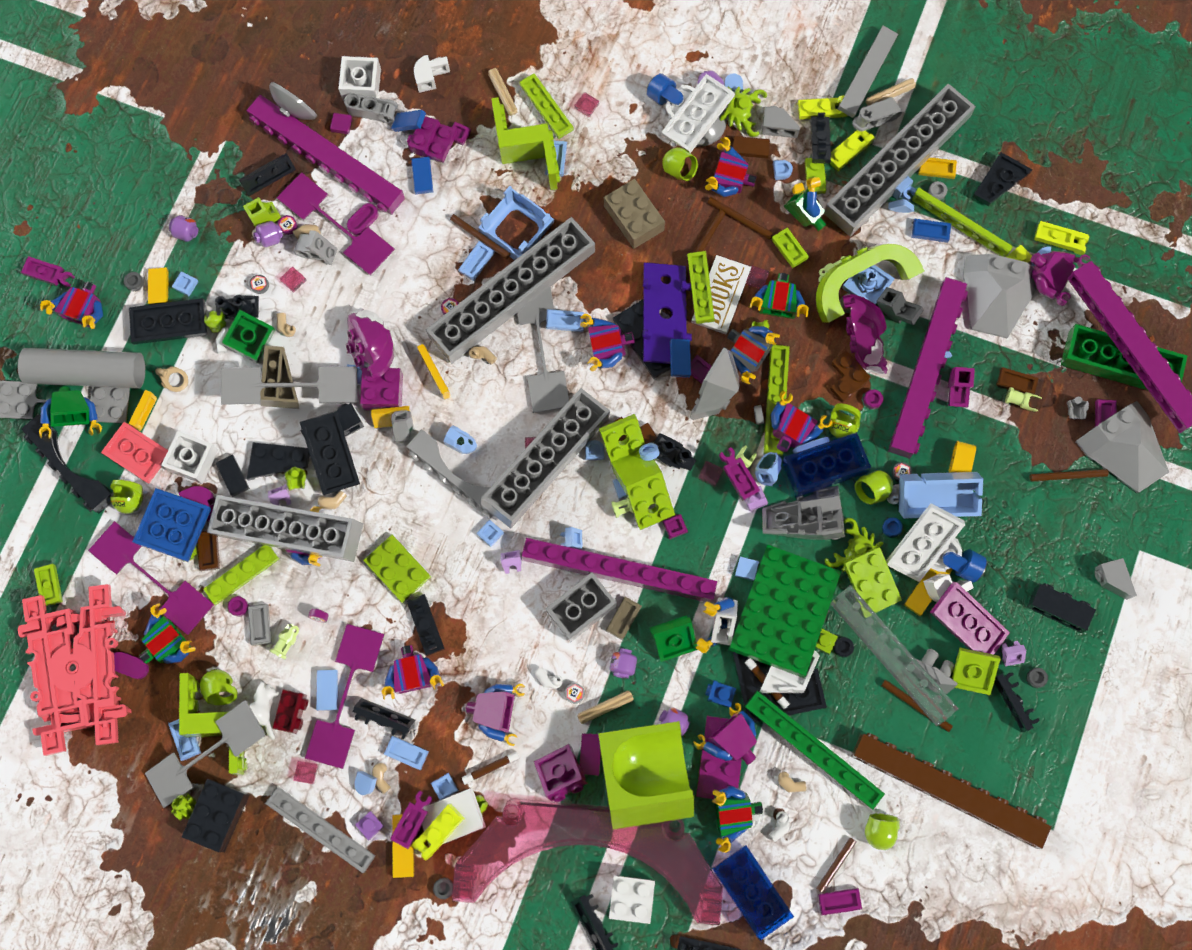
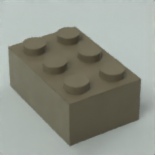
[604,179,665,249]

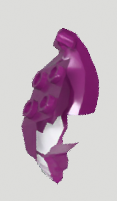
[843,294,888,374]
[346,308,394,378]

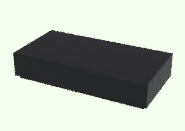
[216,455,250,497]

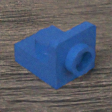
[705,680,736,708]

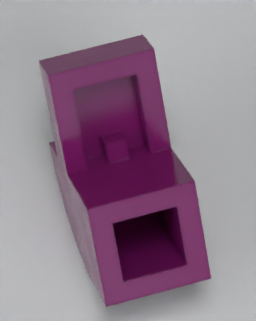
[948,367,975,408]
[179,486,216,522]

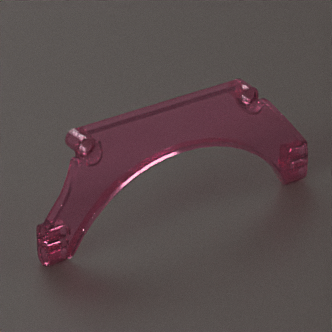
[452,798,723,925]

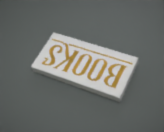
[691,255,751,334]

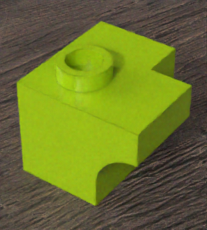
[243,198,281,228]

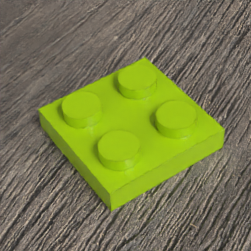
[951,648,1001,695]

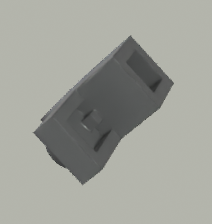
[876,287,924,325]

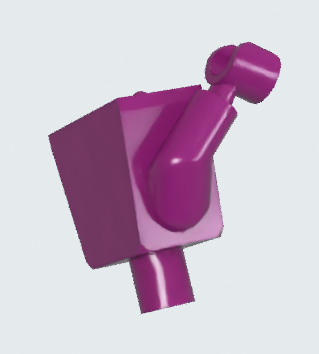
[1031,251,1090,306]

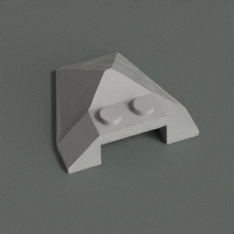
[963,254,1037,338]
[690,348,740,420]
[1075,401,1169,494]
[762,486,845,540]

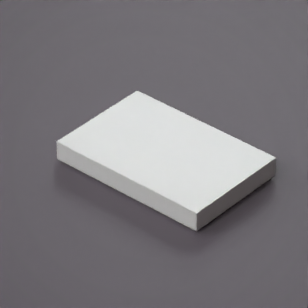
[422,788,486,847]

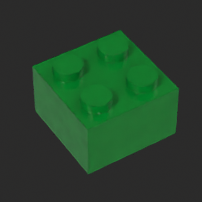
[222,310,275,363]

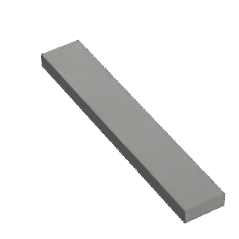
[838,26,898,118]
[265,786,376,873]

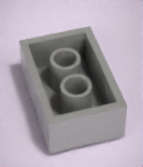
[545,572,617,643]

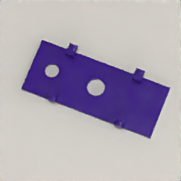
[643,263,692,364]

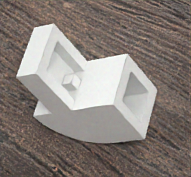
[414,55,450,93]
[923,573,974,602]

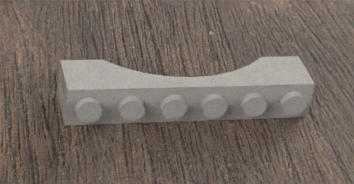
[407,429,498,521]

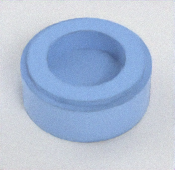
[639,443,659,461]

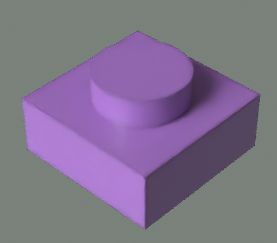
[355,811,385,840]

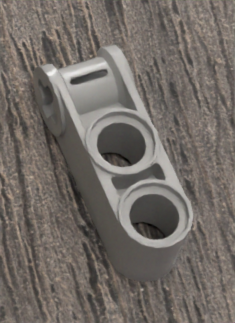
[344,93,398,124]
[853,97,902,132]

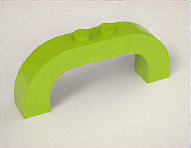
[816,244,924,323]

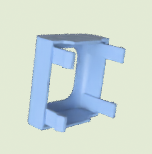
[478,186,554,260]

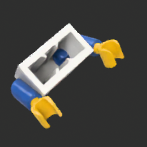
[696,597,738,653]

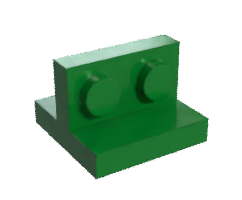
[649,616,698,662]

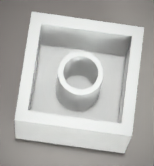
[339,56,381,100]
[161,431,218,484]
[609,875,655,924]

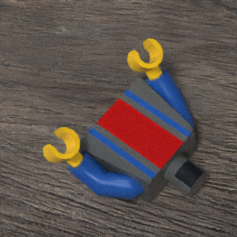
[727,326,780,385]

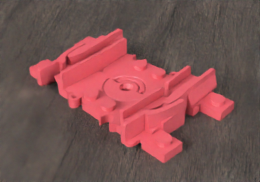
[18,584,131,756]

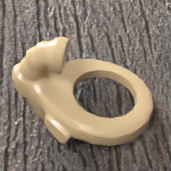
[155,367,189,392]

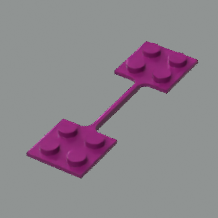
[277,172,395,276]
[88,521,214,635]
[305,624,385,769]

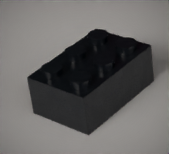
[182,779,250,853]

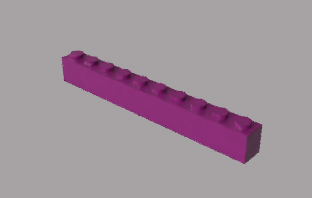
[247,95,405,215]
[1067,261,1192,433]
[888,277,968,459]
[522,538,718,603]

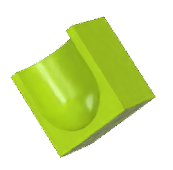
[599,721,694,829]

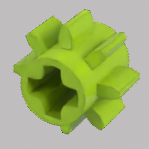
[171,794,197,821]

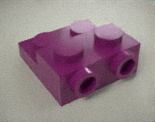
[407,116,458,163]
[534,744,587,802]

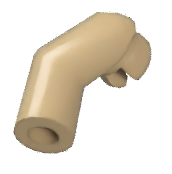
[292,224,321,239]
[277,313,296,337]
[469,346,497,365]
[318,490,347,509]
[372,762,391,794]
[778,772,806,793]

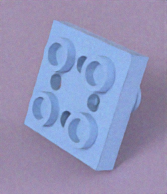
[842,265,895,305]

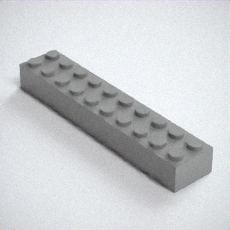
[823,84,976,237]
[426,217,595,364]

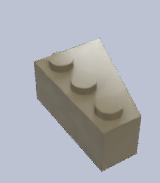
[261,345,299,409]

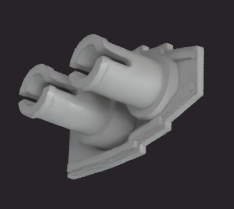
[909,649,957,694]

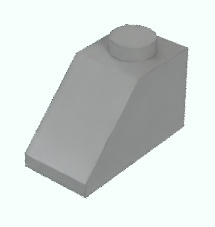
[761,106,800,138]
[1095,558,1137,600]

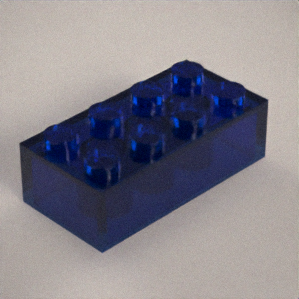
[782,432,871,498]
[711,845,794,941]

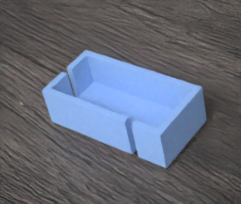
[899,472,983,518]

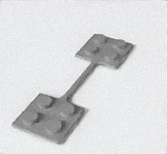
[517,287,569,413]
[221,367,358,405]
[0,381,130,423]
[145,700,266,808]

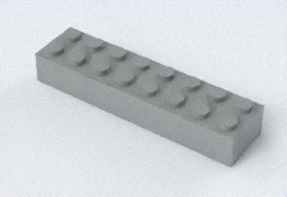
[481,388,610,529]
[207,495,364,562]

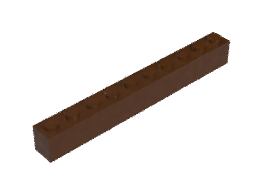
[851,733,1052,849]

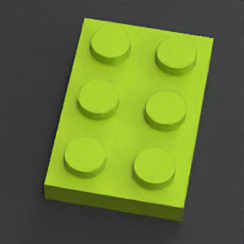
[363,535,431,603]
[843,546,902,617]

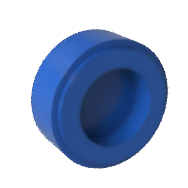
[882,518,903,538]

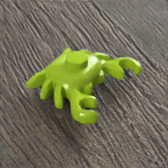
[720,86,767,137]
[824,518,884,572]

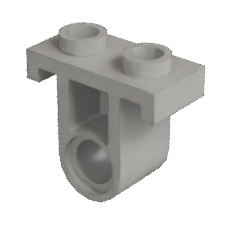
[294,230,338,265]

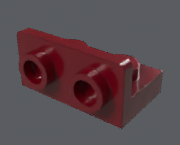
[272,690,308,734]

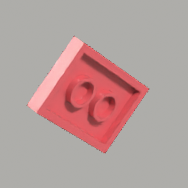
[101,422,168,484]

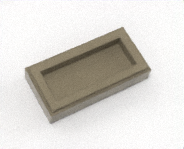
[606,597,642,641]

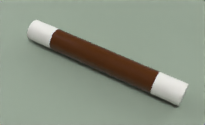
[745,658,790,709]
[462,751,519,784]

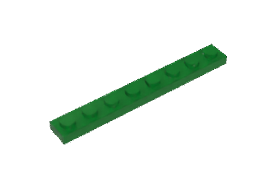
[744,691,885,810]

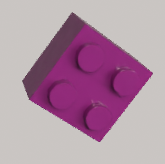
[360,368,403,411]

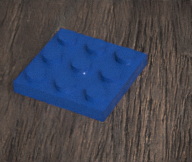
[132,488,211,562]

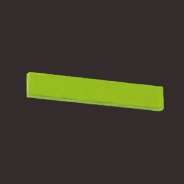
[912,188,1013,257]
[763,345,790,456]

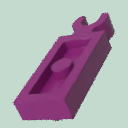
[21,256,75,287]
[719,447,760,501]
[390,791,432,849]

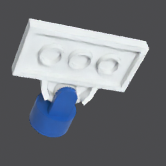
[647,73,735,153]
[886,503,987,583]

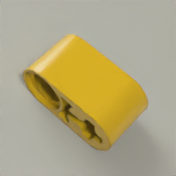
[948,441,976,473]

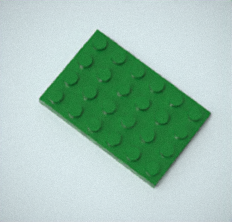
[729,544,841,679]

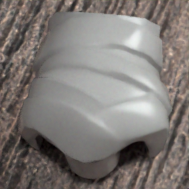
[1067,396,1089,419]

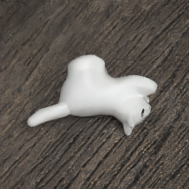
[249,681,279,740]

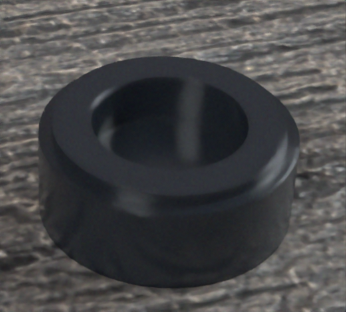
[833,637,854,658]

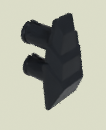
[215,295,259,321]
[654,433,696,471]

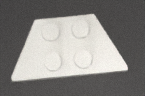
[760,651,820,693]

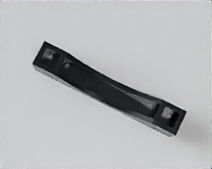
[21,414,113,514]

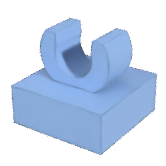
[892,176,917,201]
[560,527,583,550]

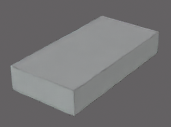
[248,604,272,646]

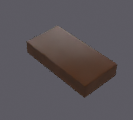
[733,136,770,158]
[996,367,1039,394]
[197,531,220,571]

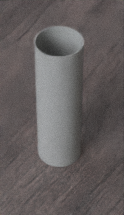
[18,348,145,388]

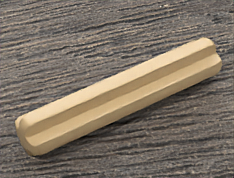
[488,68,518,116]
[866,78,916,106]
[577,691,633,724]

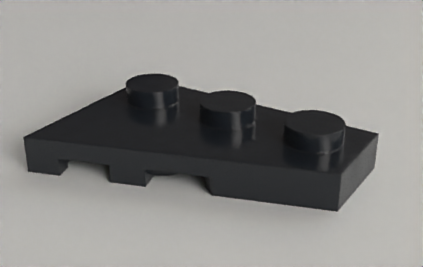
[973,152,1032,206]
[247,442,310,481]

